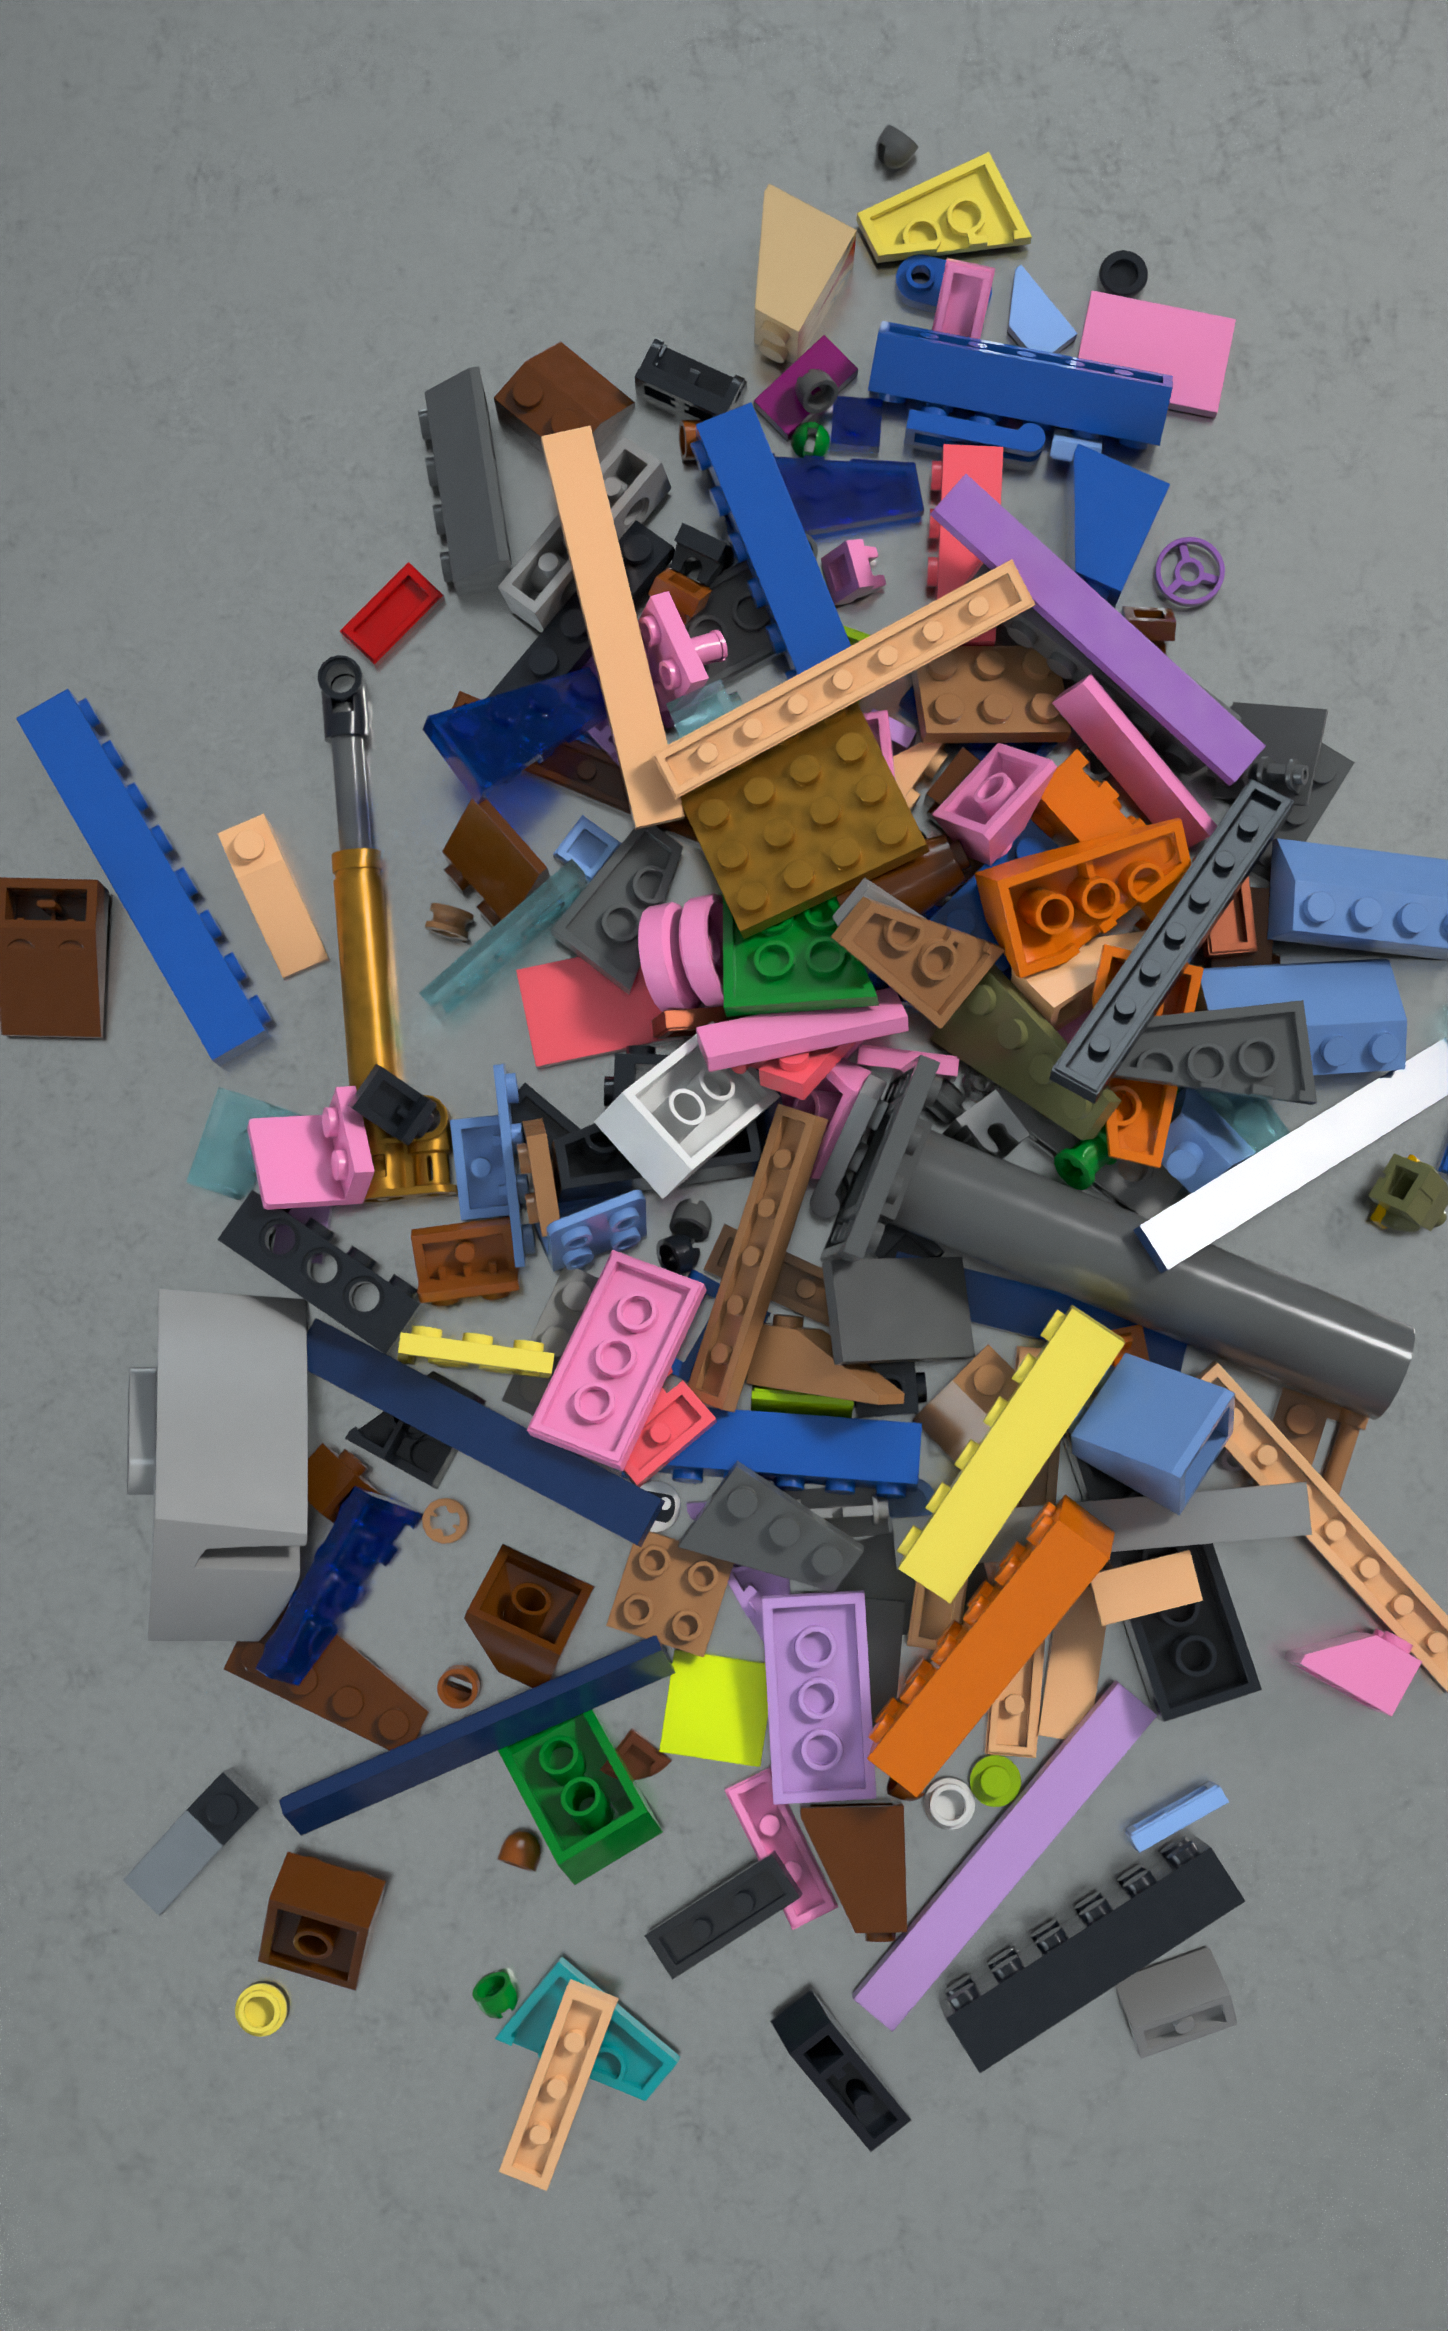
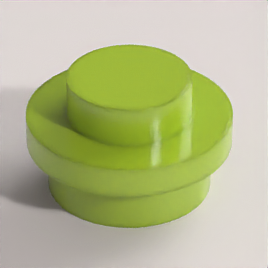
[969,1755,1021,1807]

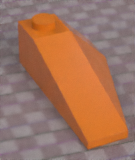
[974,818,1191,978]
[1092,944,1204,1169]

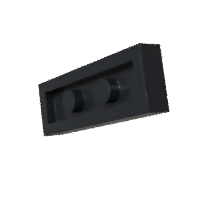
[644,1850,803,1980]

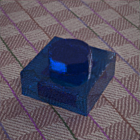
[830,396,883,453]

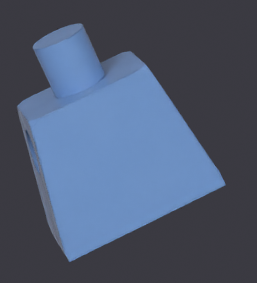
[1161,1088,1256,1194]

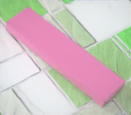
[1052,674,1217,848]
[696,988,909,1072]

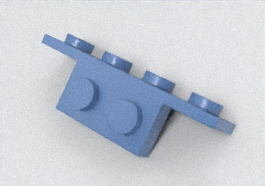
[450,1063,536,1268]

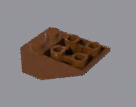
[0,877,109,1038]

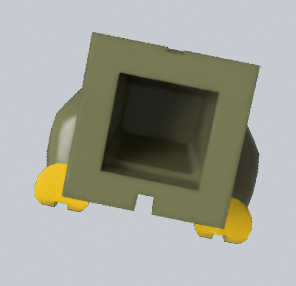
[1368,1153,1448,1232]

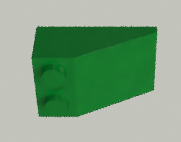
[498,1709,663,1885]

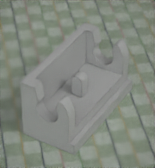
[942,1090,1030,1159]

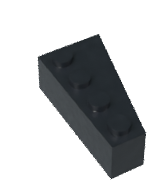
[549,1120,762,1203]

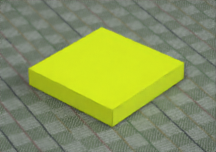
[659,1649,768,1767]

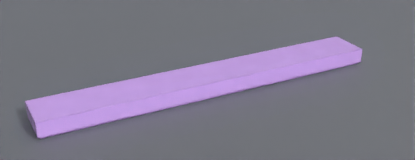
[852,1680,1158,2032]

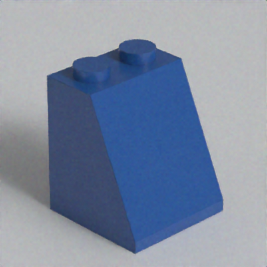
[1065,444,1171,608]

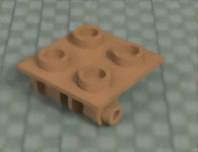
[606,1532,734,1657]

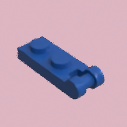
[904,407,1045,467]

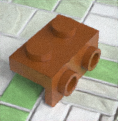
[411,1216,520,1306]

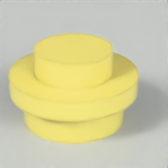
[235,1983,287,2037]

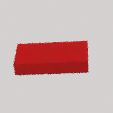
[339,562,445,669]

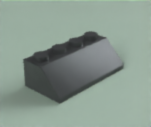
[418,366,513,596]

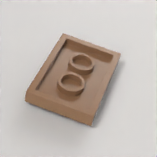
[911,646,1071,743]

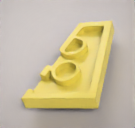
[856,152,1032,263]

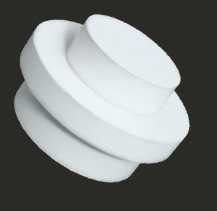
[924,1778,975,1830]

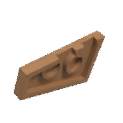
[831,896,1005,1029]

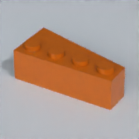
[1030,749,1185,932]

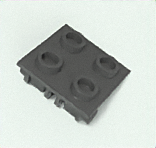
[1207,702,1328,807]

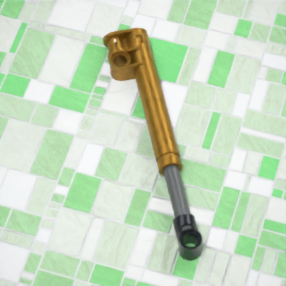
[317,655,458,1203]

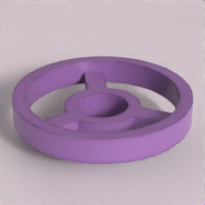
[1154,537,1225,607]

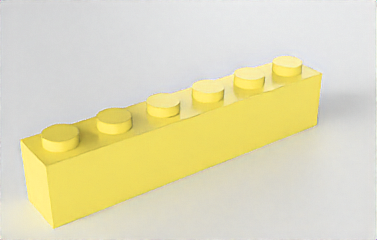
[896,1305,1125,1604]

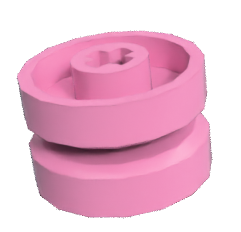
[638,893,724,1012]

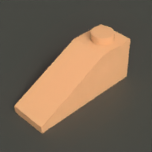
[217,814,330,979]
[1011,931,1146,1031]

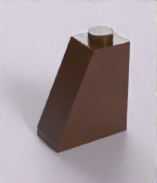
[800,1802,907,1942]

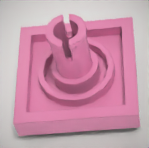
[638,591,728,729]

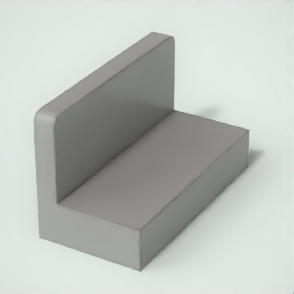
[1115,1948,1238,2058]

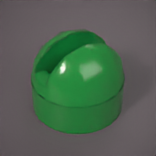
[791,422,830,465]
[472,1972,518,2019]

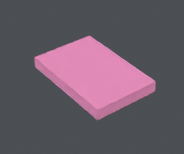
[1078,291,1236,418]

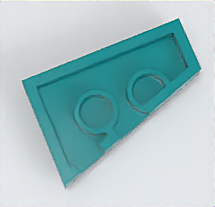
[495,1957,680,2101]

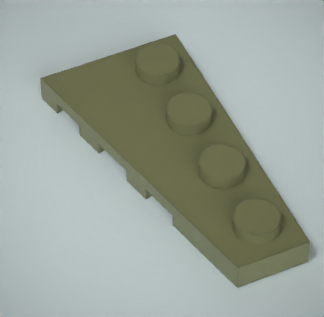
[930,964,1121,1140]

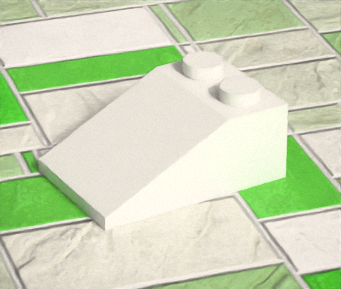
[594,1021,780,1199]

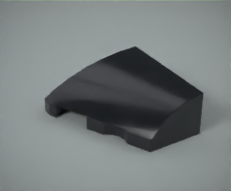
[345,1371,486,1489]

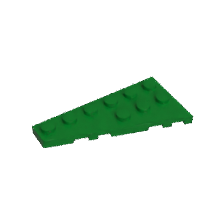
[723,895,880,1017]

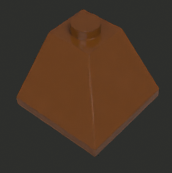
[464,1544,594,1688]

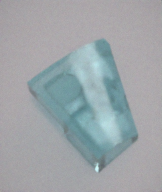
[186,1087,304,1201]

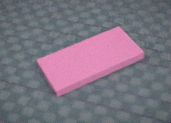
[527,1250,707,1472]

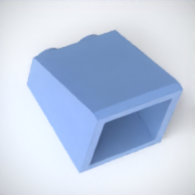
[1068,1353,1235,1516]

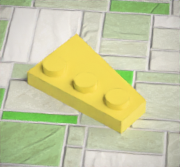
[397,1326,554,1378]

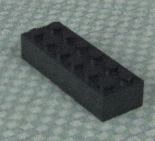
[1063,1429,1262,1722]
[939,1836,1245,2073]

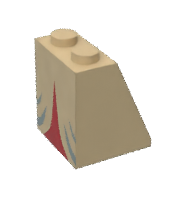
[754,184,857,363]

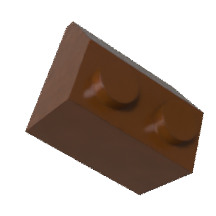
[494,341,635,455]
[258,1852,386,1991]

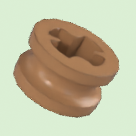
[425,903,474,941]
[422,1498,470,1544]

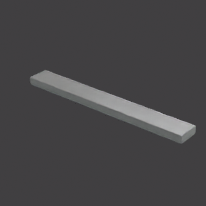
[892,1481,1312,1570]

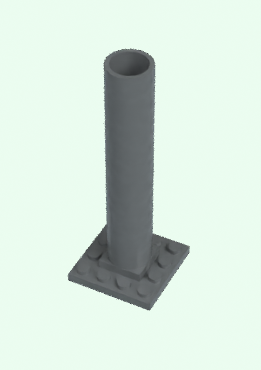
[820,1055,1415,1420]

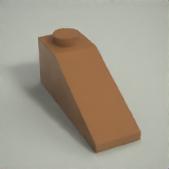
[746,1314,905,1405]

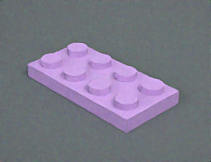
[761,1590,876,1805]

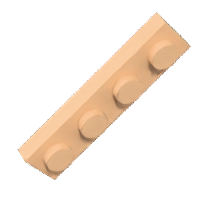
[499,1979,619,2191]

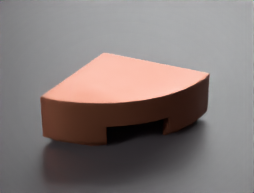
[600,1729,672,1780]

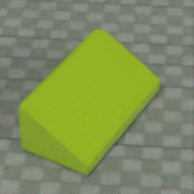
[751,1385,854,1418]

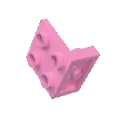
[247,1086,375,1210]

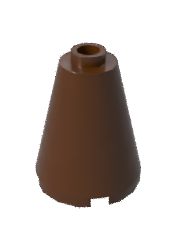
[836,835,972,915]

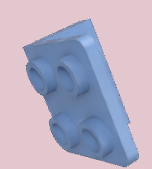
[533,1190,647,1272]

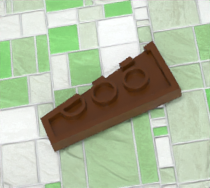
[224,1595,430,1750]

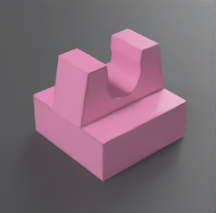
[821,539,886,605]

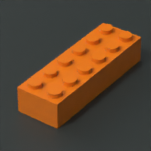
[867,1494,1115,1797]

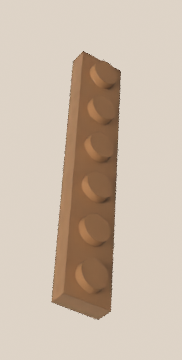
[688,1104,828,1412]

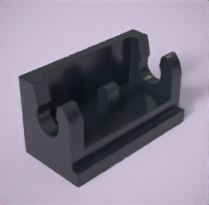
[634,338,747,421]

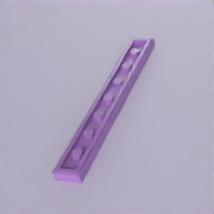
[930,474,1265,786]

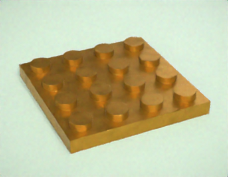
[681,702,929,939]

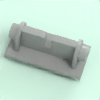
[784,1487,889,1537]

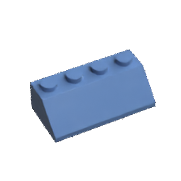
[1267,838,1448,960]
[1194,958,1407,1075]

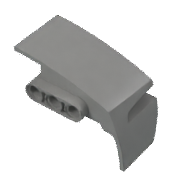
[127,1289,308,1641]

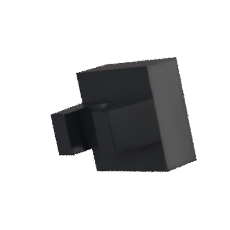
[671,523,734,587]

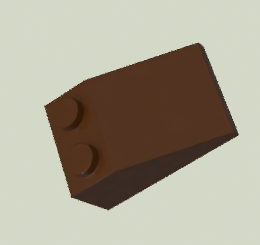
[442,791,556,934]

